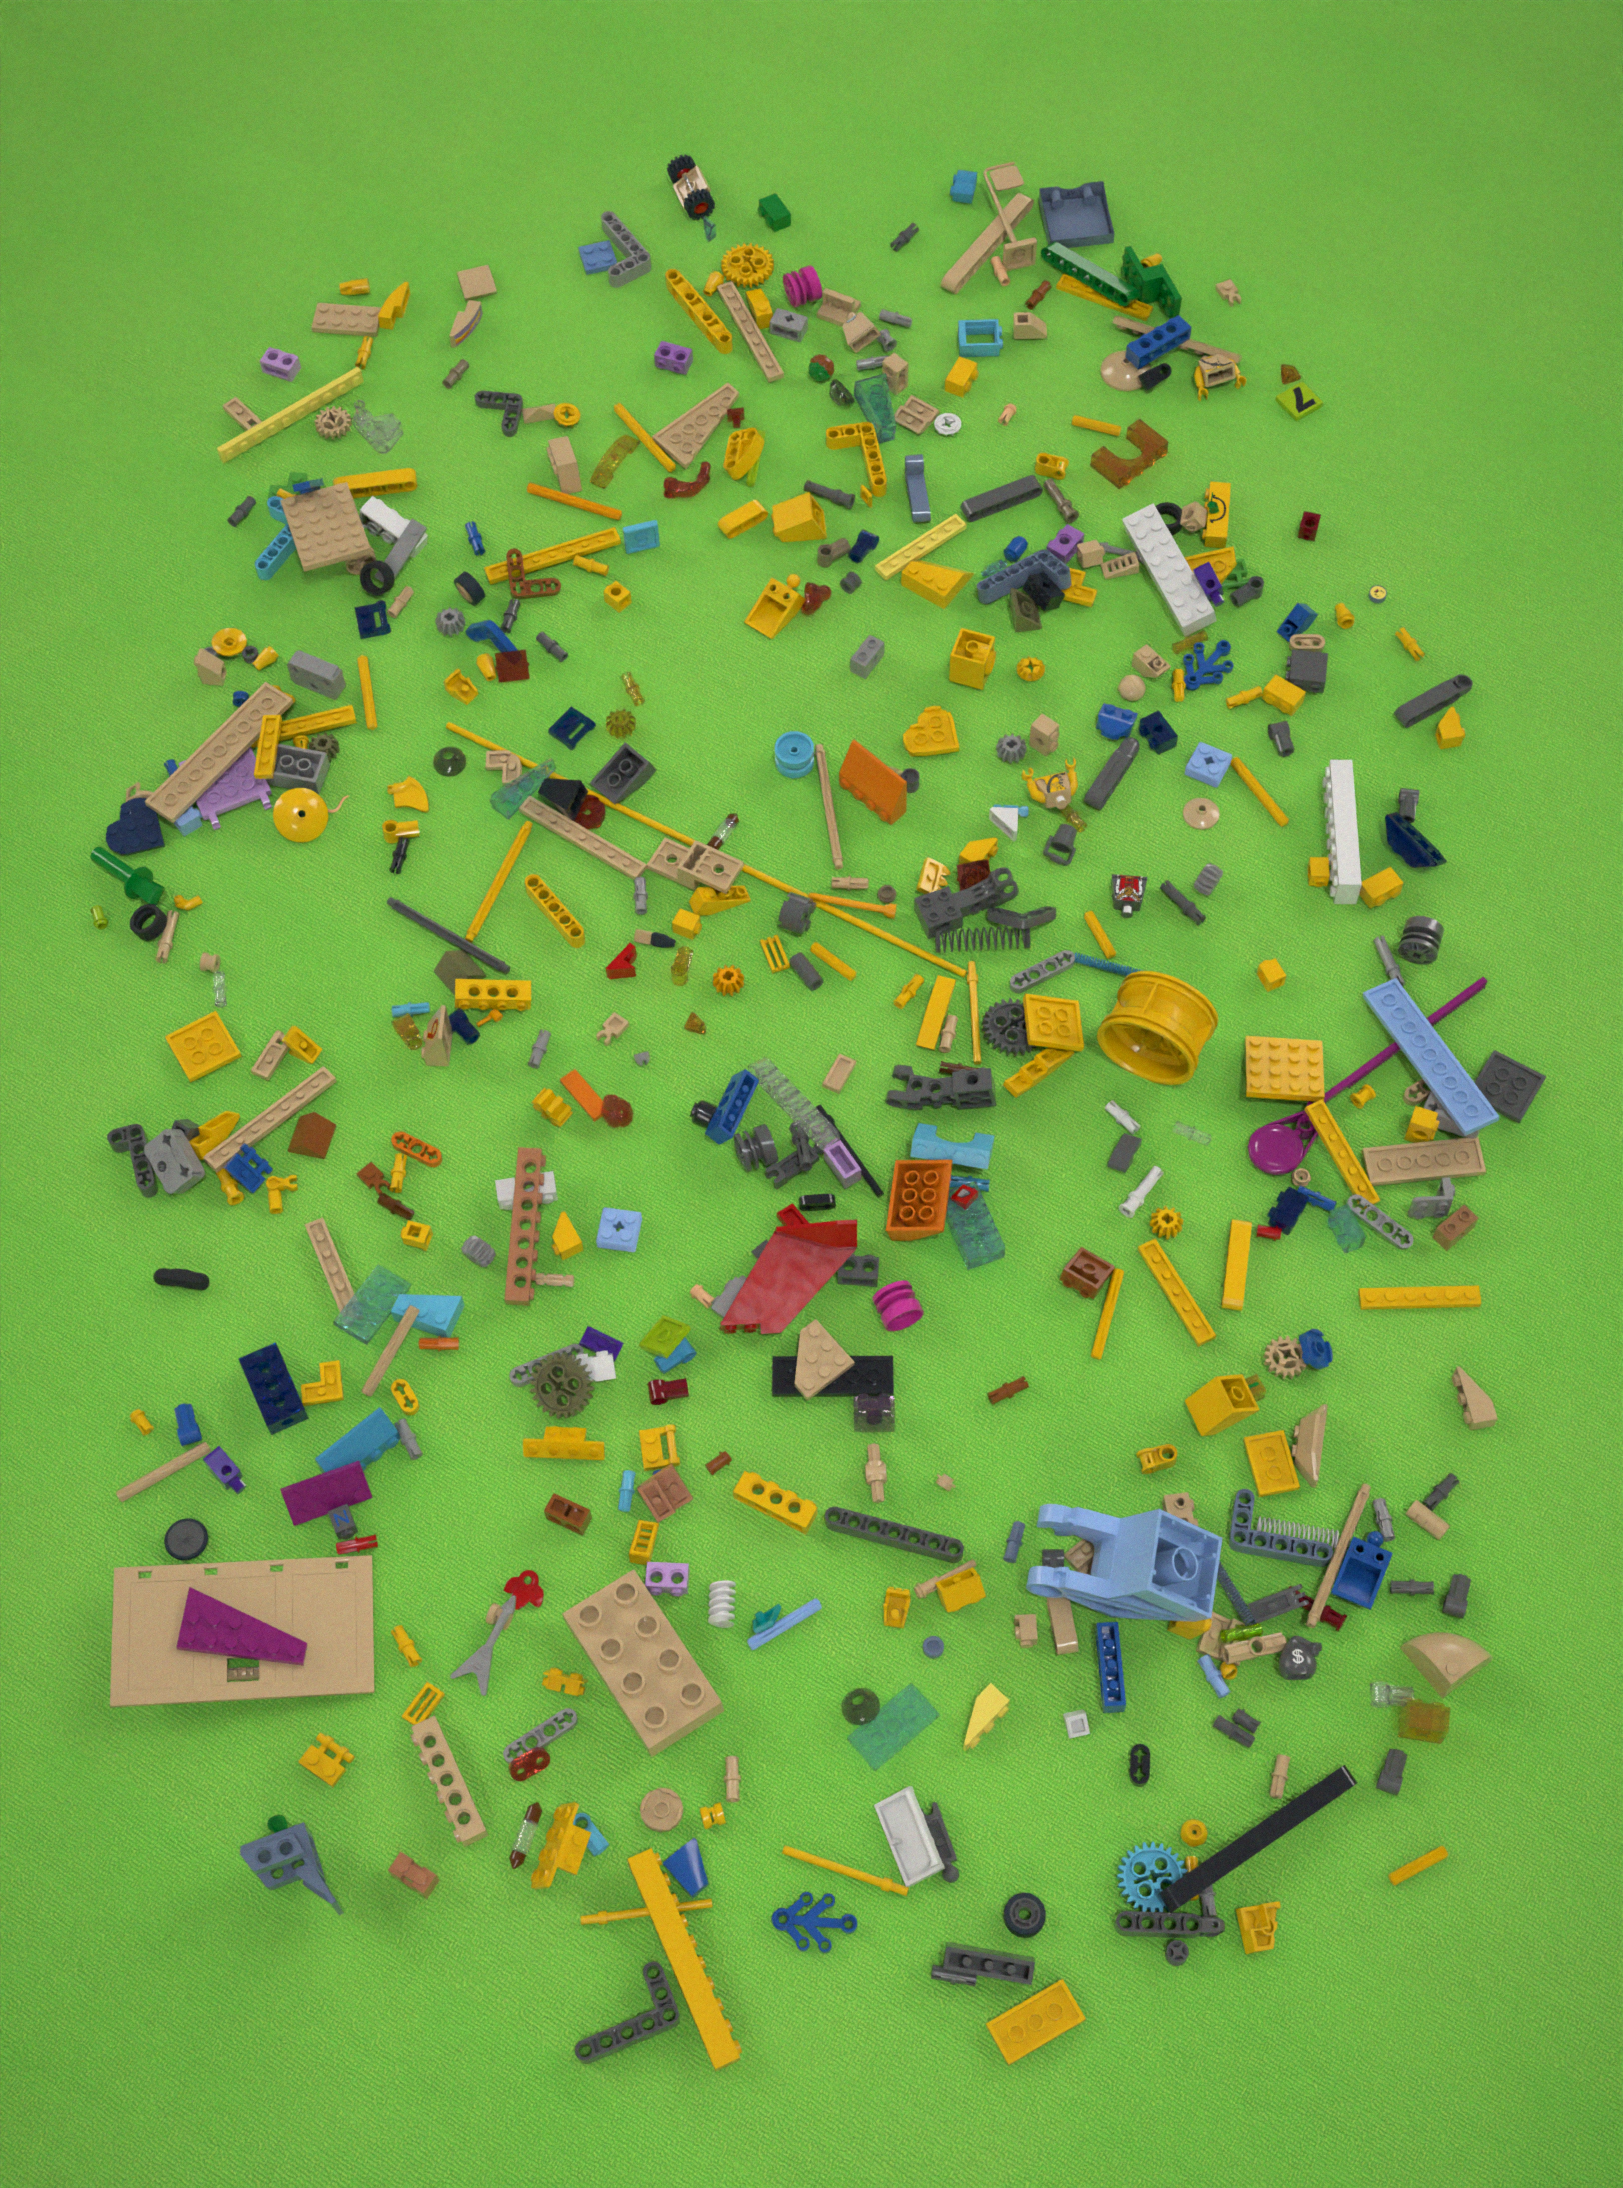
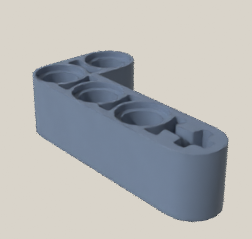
[905,454,931,523]

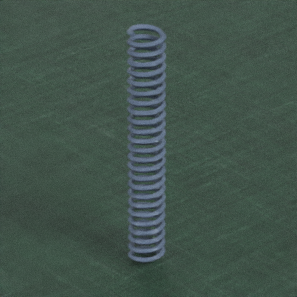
[1217,1559,1257,1627]

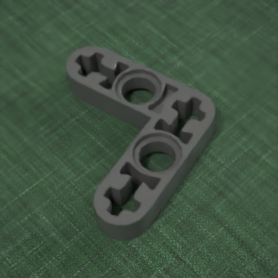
[475,391,523,437]
[987,906,1056,929]

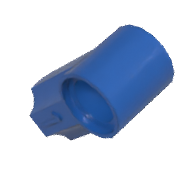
[174,1403,202,1446]

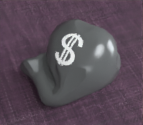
[1278,1635,1322,1680]

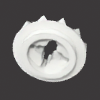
[934,413,961,436]

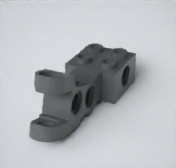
[914,867,1019,939]
[885,1065,996,1110]

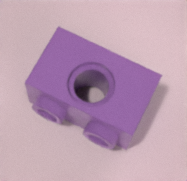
[1046,524,1084,565]

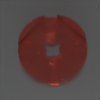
[572,795,606,829]

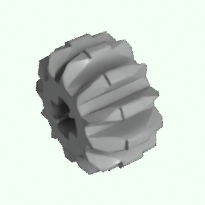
[435,607,466,637]
[996,733,1027,764]
[1194,863,1223,895]
[461,1236,496,1267]

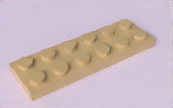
[1362,1137,1486,1186]

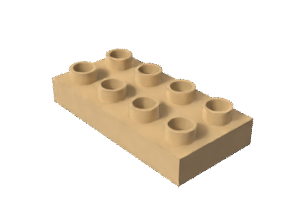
[562,1569,724,1757]

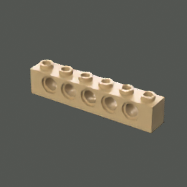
[410,1715,488,1847]

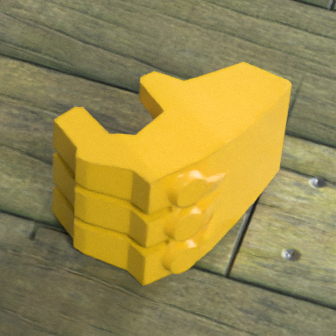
[443,668,479,705]
[883,1587,911,1628]

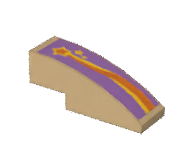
[449,300,483,348]

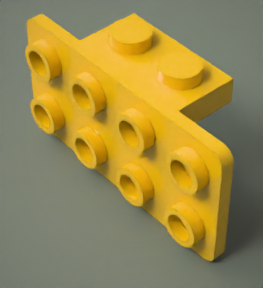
[531,1802,591,1890]

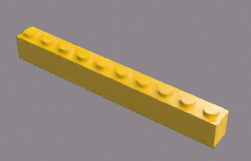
[627,1848,742,2072]

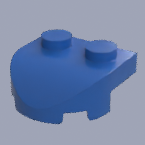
[1096,703,1138,740]

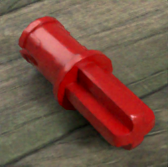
[336,1534,378,1555]

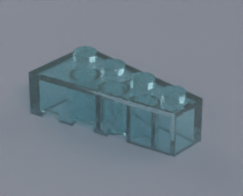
[854,373,896,444]

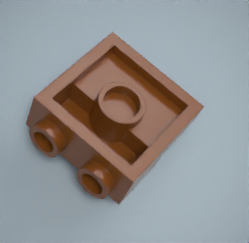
[1059,1247,1115,1299]

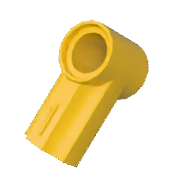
[382,820,420,843]

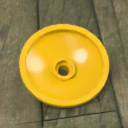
[273,788,328,843]

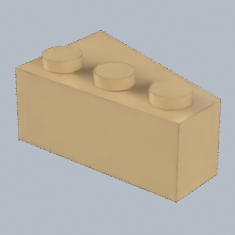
[546,436,582,494]

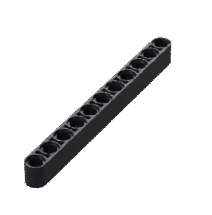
[1158,1765,1358,1913]

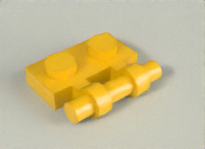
[298,1733,355,1788]

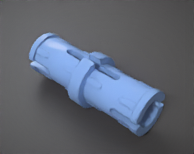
[1198,1654,1231,1699]

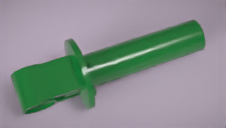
[90,847,165,905]

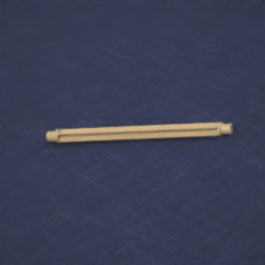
[815,744,843,869]
[1306,1484,1371,1628]

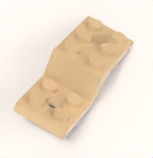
[647,838,744,894]

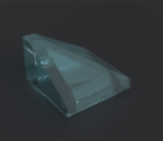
[703,216,716,242]

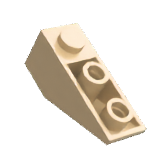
[1452,1366,1498,1430]

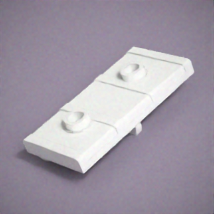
[874,1786,945,1887]

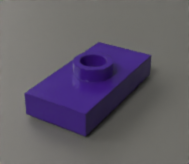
[579,1326,624,1362]

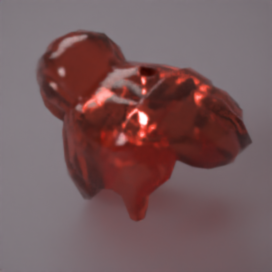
[801,582,832,615]
[601,1094,634,1128]

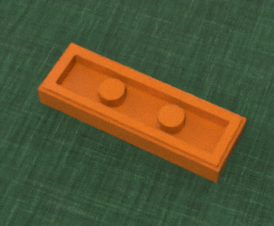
[560,1069,609,1122]

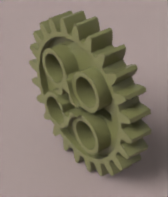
[530,1352,595,1418]

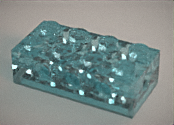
[946,1181,1005,1270]

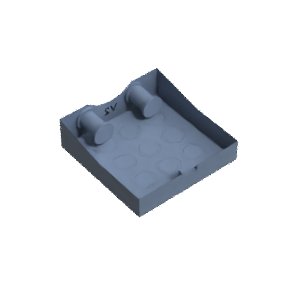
[1038,181,1115,248]

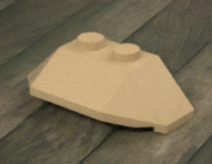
[1291,1404,1328,1488]

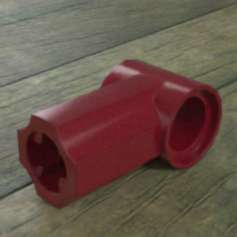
[647,1378,689,1405]

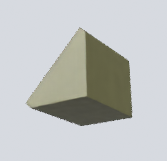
[1009,588,1042,633]
[434,950,486,996]

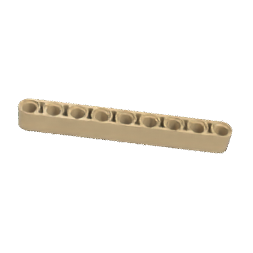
[941,193,1034,294]

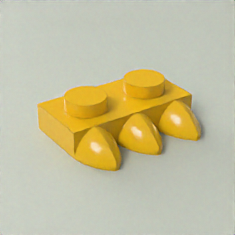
[917,857,951,894]

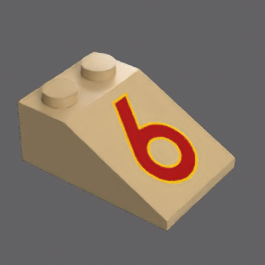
[421,1005,453,1066]

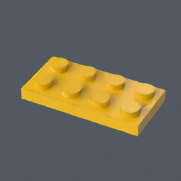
[986,1979,1086,2066]

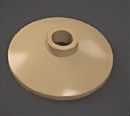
[1183,798,1220,830]

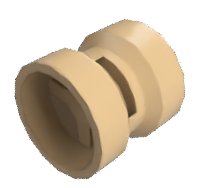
[486,1603,513,1630]

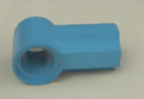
[654,1337,697,1374]

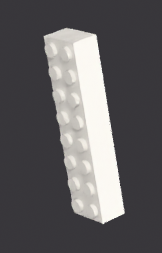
[1122,503,1217,637]
[1322,760,1362,904]

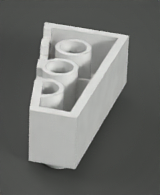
[359,496,428,558]

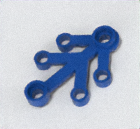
[1183,640,1234,691]
[772,1892,857,1953]

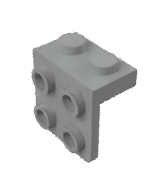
[1408,1177,1455,1219]

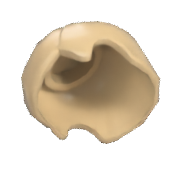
[1117,674,1146,701]

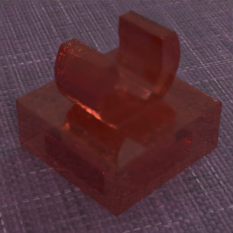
[727,407,744,428]

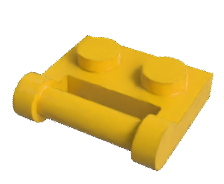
[639,1424,680,1471]

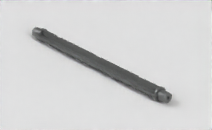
[387,897,511,974]

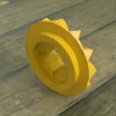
[553,403,580,427]
[1017,656,1045,681]

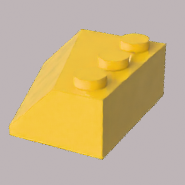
[901,560,974,609]

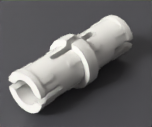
[1105,1100,1141,1135]

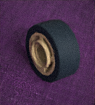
[454,571,485,606]

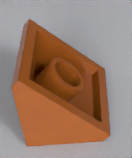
[288,1112,336,1159]

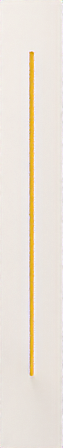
[446,722,967,978]

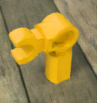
[266,1175,298,1214]

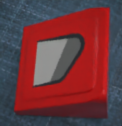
[950,1184,978,1210]

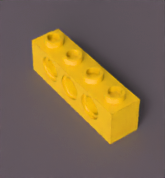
[455,979,531,1011]
[733,1471,818,1535]

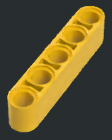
[333,468,417,499]
[525,874,585,948]
[1221,1219,1252,1311]

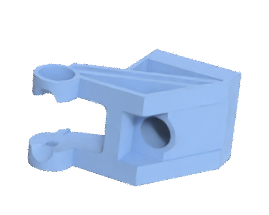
[1026,1504,1222,1622]

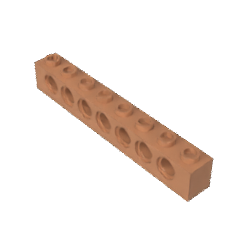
[505,1147,546,1306]

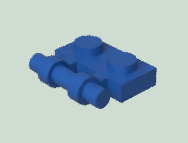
[223,1143,273,1193]

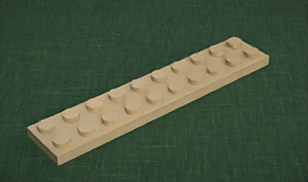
[145,682,293,823]

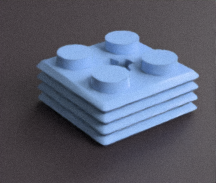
[1185,742,1232,787]
[596,1207,642,1252]

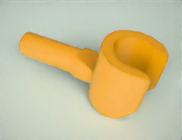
[476,1009,503,1027]

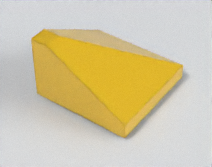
[860,485,872,508]

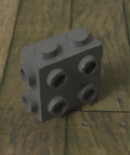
[1285,650,1328,693]

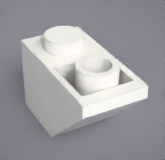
[575,1350,616,1382]

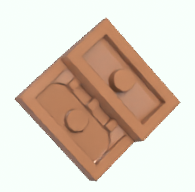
[637,1464,693,1522]

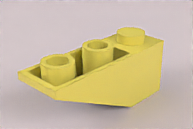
[963,1683,1010,1752]

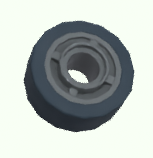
[1004,1892,1046,1938]

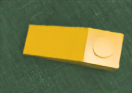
[745,288,773,330]

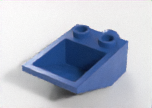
[1331,1531,1393,1610]

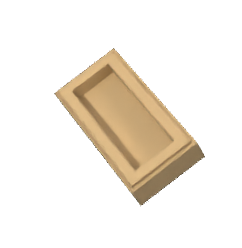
[822,1054,856,1094]

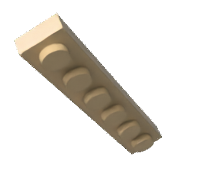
[305,1217,364,1326]

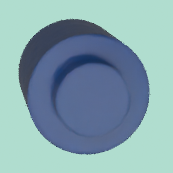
[1004,536,1028,562]

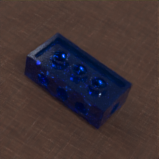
[239,1342,309,1435]

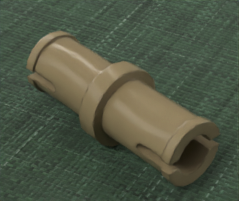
[442,359,469,389]

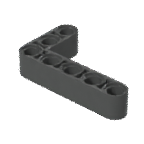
[575,1962,680,2064]

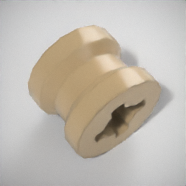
[200,952,221,973]

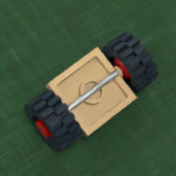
[667,154,715,220]

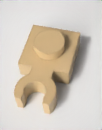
[1215,279,1241,307]
[596,1012,629,1046]

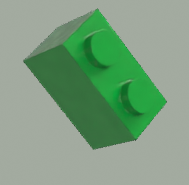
[758,193,791,233]

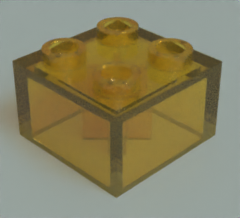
[1398,1699,1450,1744]

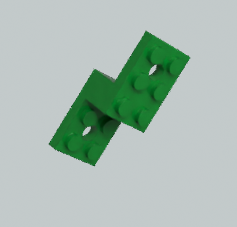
[1121,246,1182,319]

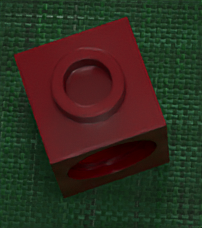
[1298,511,1321,541]

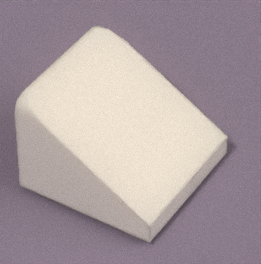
[1063,1709,1090,1739]

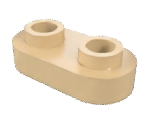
[1289,634,1325,652]

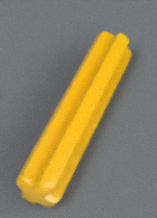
[1072,415,1121,436]
[1084,911,1116,959]
[810,942,856,981]
[1388,1846,1448,1885]

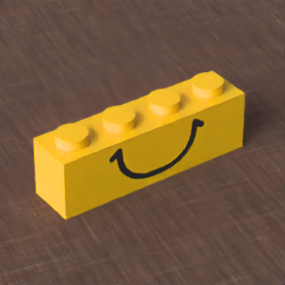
[1202,481,1231,548]

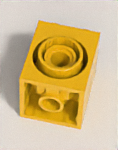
[949,628,996,690]

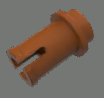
[705,1451,732,1475]

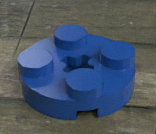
[1299,1329,1333,1369]

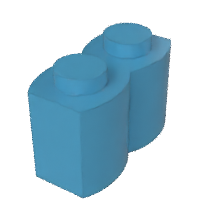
[950,170,977,204]

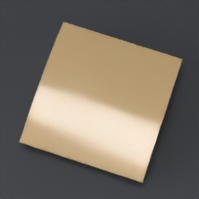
[457,265,497,301]
[891,395,940,435]
[1064,1539,1094,1575]
[1196,1612,1252,1666]

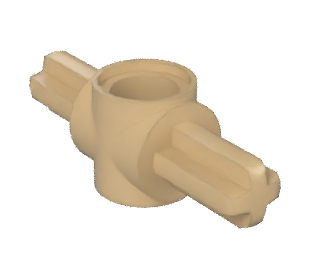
[865,1443,887,1503]

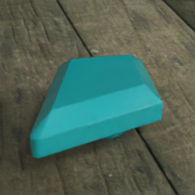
[752,1604,781,1633]

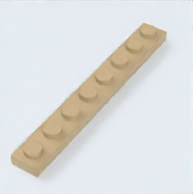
[717,281,784,383]
[1113,316,1242,363]
[519,795,647,880]
[203,1066,337,1173]

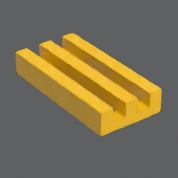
[760,935,790,973]
[402,1682,445,1725]

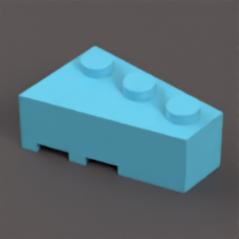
[391,1294,465,1338]

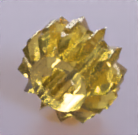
[606,708,636,739]

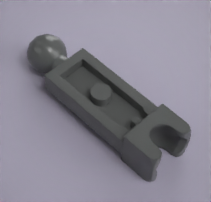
[765,1139,829,1189]
[921,1802,960,1883]

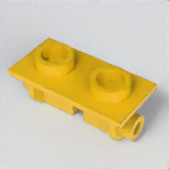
[542,1668,588,1697]

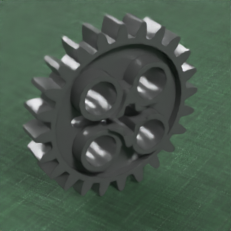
[982,998,1037,1056]

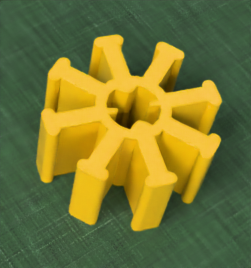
[531,1088,573,1128]

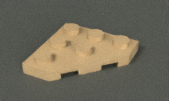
[795,1319,854,1401]

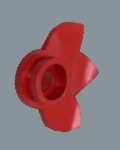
[504,1570,544,1610]

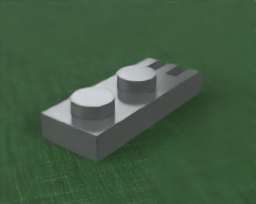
[1248,1584,1309,1624]

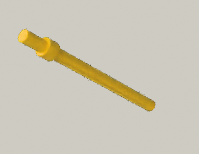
[967,961,981,1065]
[782,1845,909,1896]
[580,1899,713,1925]

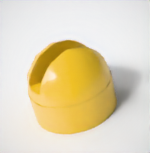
[1220,1662,1238,1680]

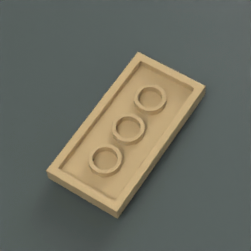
[311,303,382,337]

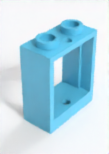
[958,319,1003,357]

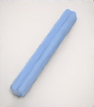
[747,1598,822,1650]

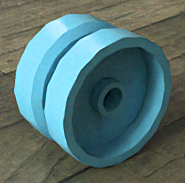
[775,731,814,778]

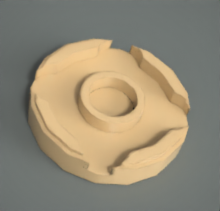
[640,1788,683,1833]

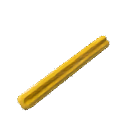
[357,655,377,730]
[1230,757,1289,827]
[1091,1268,1124,1360]

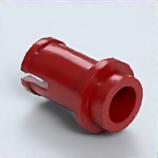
[1256,1224,1282,1241]

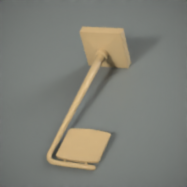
[983,162,1037,271]

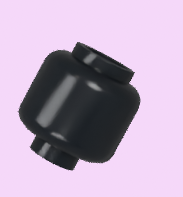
[690,1100,717,1128]

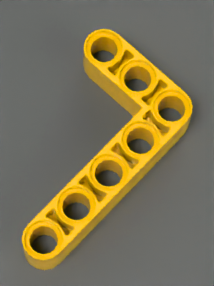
[826,422,887,497]

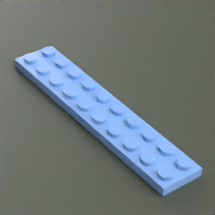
[1363,978,1499,1136]

